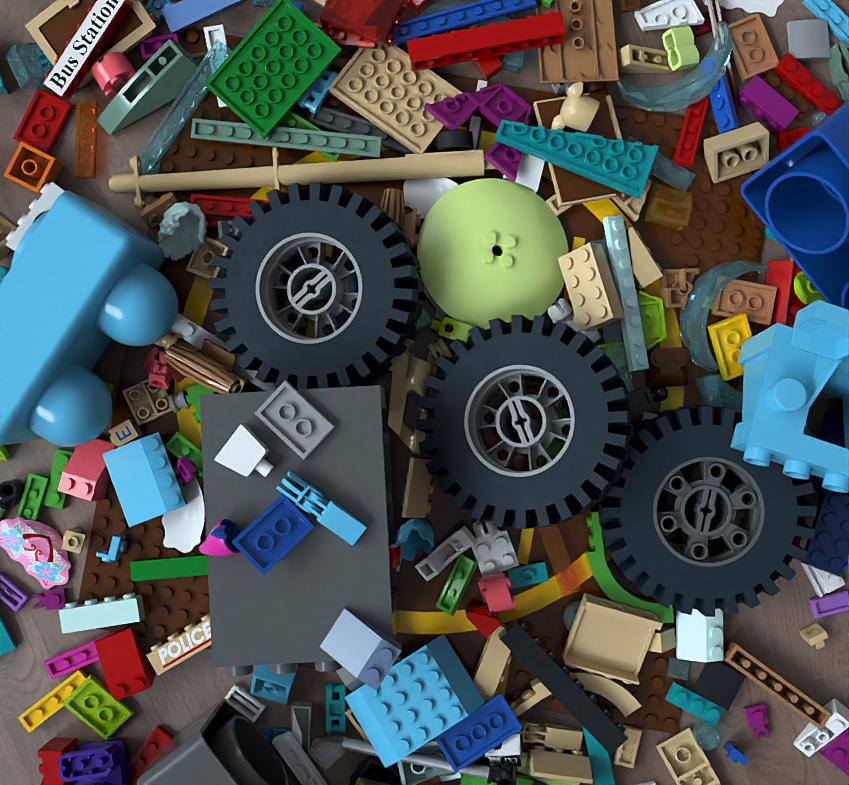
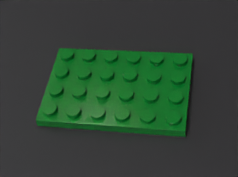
[204,0,342,139]

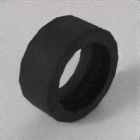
[437,130,474,152]

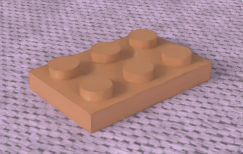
[724,13,779,82]
[711,276,777,326]

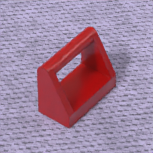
[465,604,501,639]

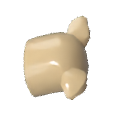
[551,82,600,132]

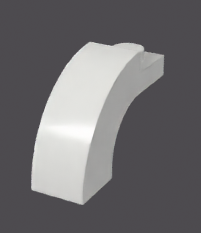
[415,526,478,581]

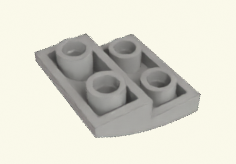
[787,19,831,62]

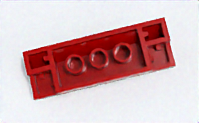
[757,261,805,334]

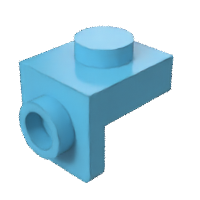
[96,534,127,562]

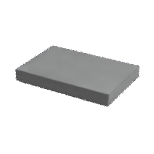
[254,380,336,460]

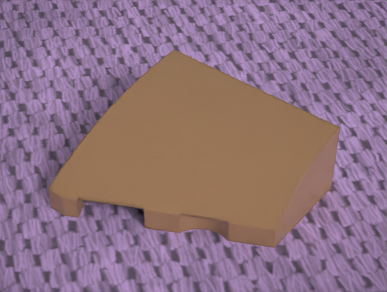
[659,268,699,308]

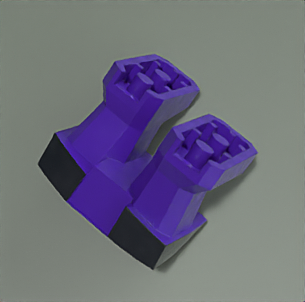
[58,737,132,785]

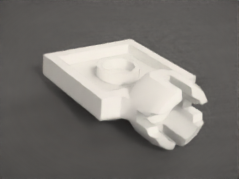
[546,298,601,343]
[471,520,519,577]

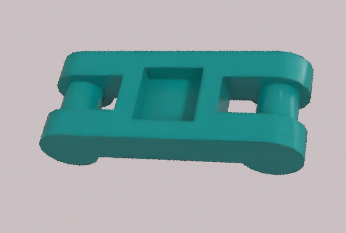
[326,683,346,734]

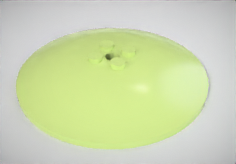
[416,178,569,330]

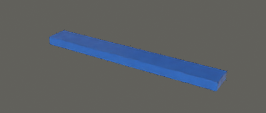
[383,0,537,48]

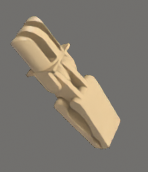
[515,718,583,751]

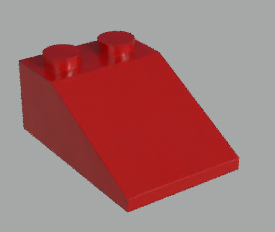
[94,627,155,701]

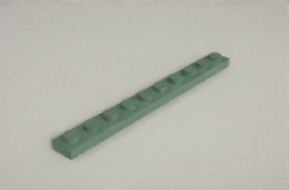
[191,118,383,158]

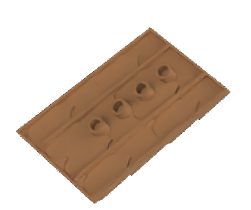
[535,0,619,84]

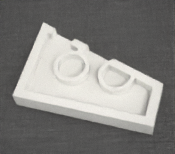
[634,0,705,31]

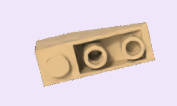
[626,227,663,290]

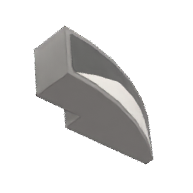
[291,701,313,759]

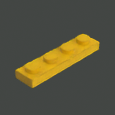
[18,668,88,733]

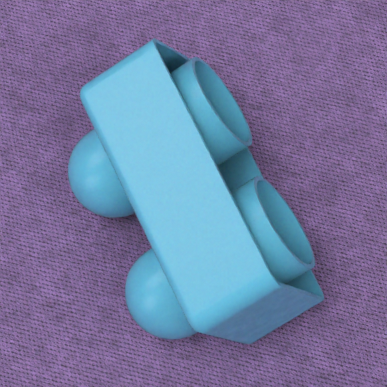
[0,190,178,447]

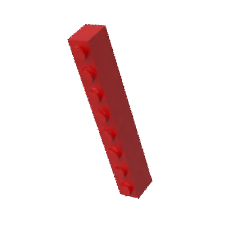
[407,11,565,72]

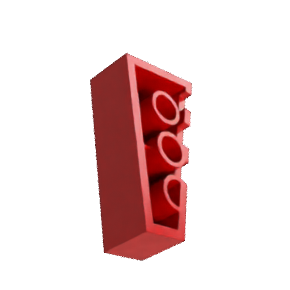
[37,738,78,785]

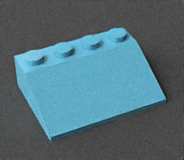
[102,432,186,527]

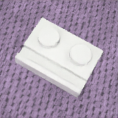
[800,561,845,597]

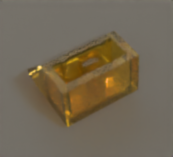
[644,183,692,230]

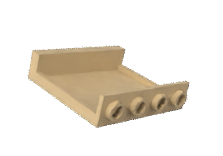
[562,593,663,685]

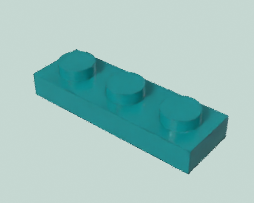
[665,682,724,726]

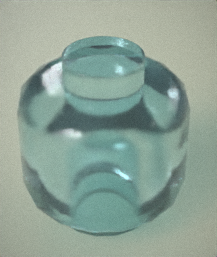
[692,721,720,750]

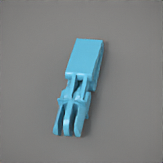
[276,470,368,546]

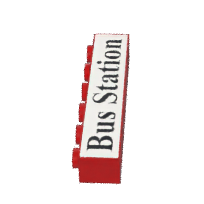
[42,0,133,100]

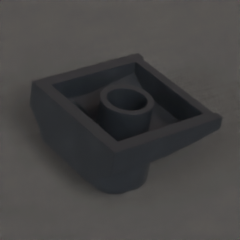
[349,756,400,785]

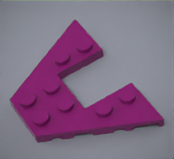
[424,83,531,183]

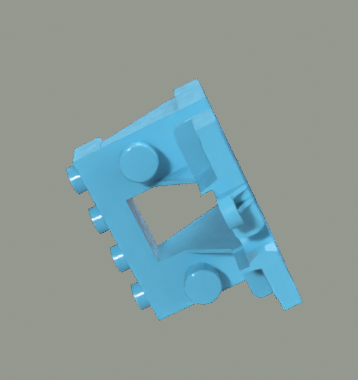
[731,300,849,493]

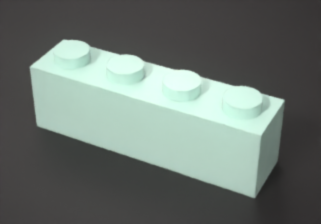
[59,593,145,634]

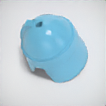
[396,518,434,561]

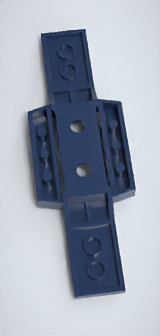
[801,409,849,577]

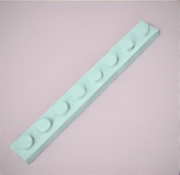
[603,215,649,372]

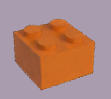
[3,142,64,195]

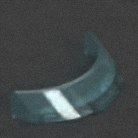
[616,20,734,112]
[679,260,770,372]

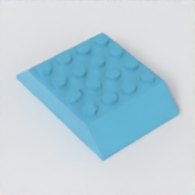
[344,633,486,768]

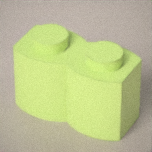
[663,26,699,71]

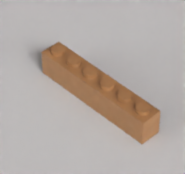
[723,639,832,730]

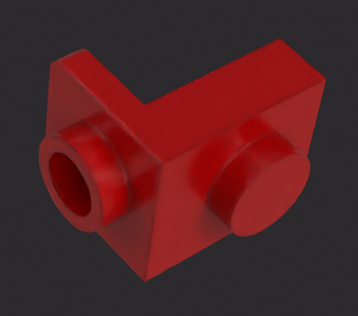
[779,127,810,151]

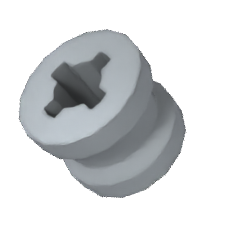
[168,390,191,413]

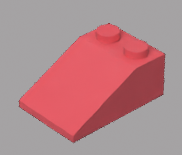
[58,438,118,501]

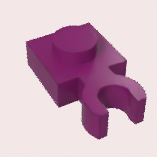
[176,456,196,487]
[32,588,68,610]
[743,702,770,740]

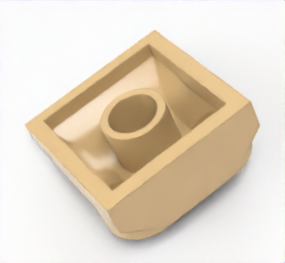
[186,237,229,279]

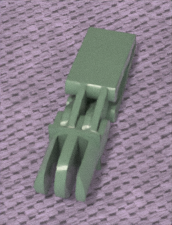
[828,42,849,103]

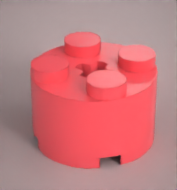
[91,52,137,98]
[478,571,516,616]

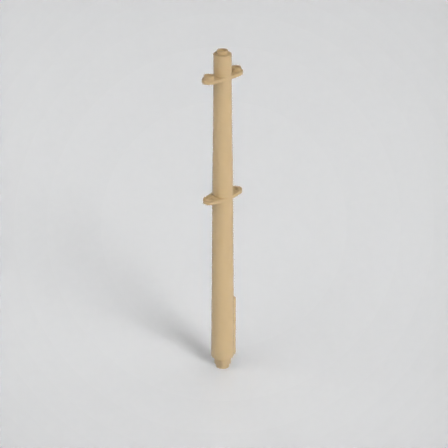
[109,147,496,210]

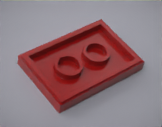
[13,88,74,156]

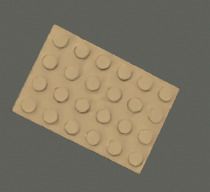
[328,35,462,154]

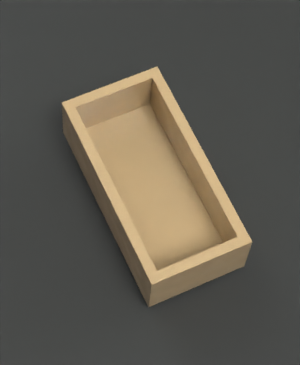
[558,243,625,332]

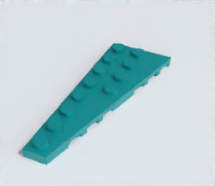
[494,120,659,199]

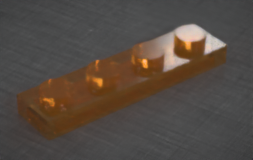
[74,100,98,179]

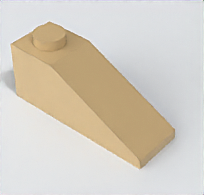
[616,44,673,73]

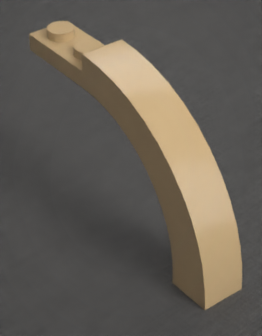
[508,668,641,717]

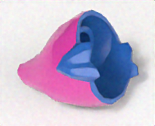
[199,519,241,557]

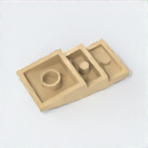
[655,728,721,785]

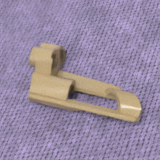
[388,352,437,453]

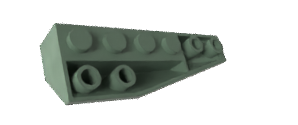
[96,39,203,135]

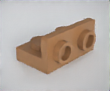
[139,191,179,230]

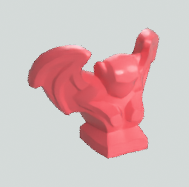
[143,347,186,389]

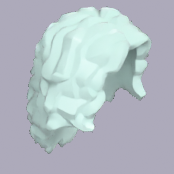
[158,202,208,261]

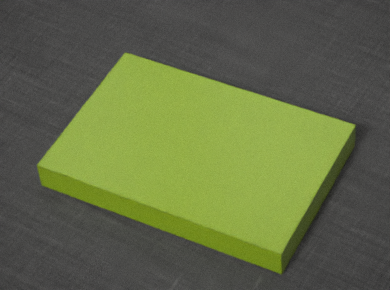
[62,674,134,740]

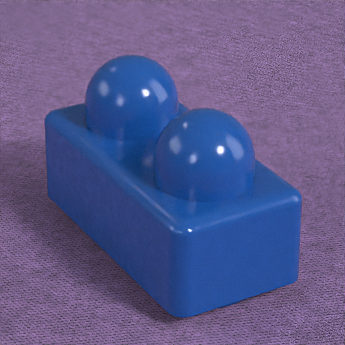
[741,101,849,310]

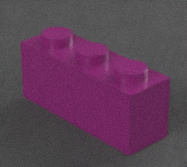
[737,74,800,134]

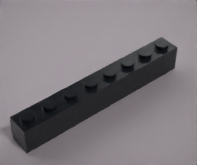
[498,619,628,755]

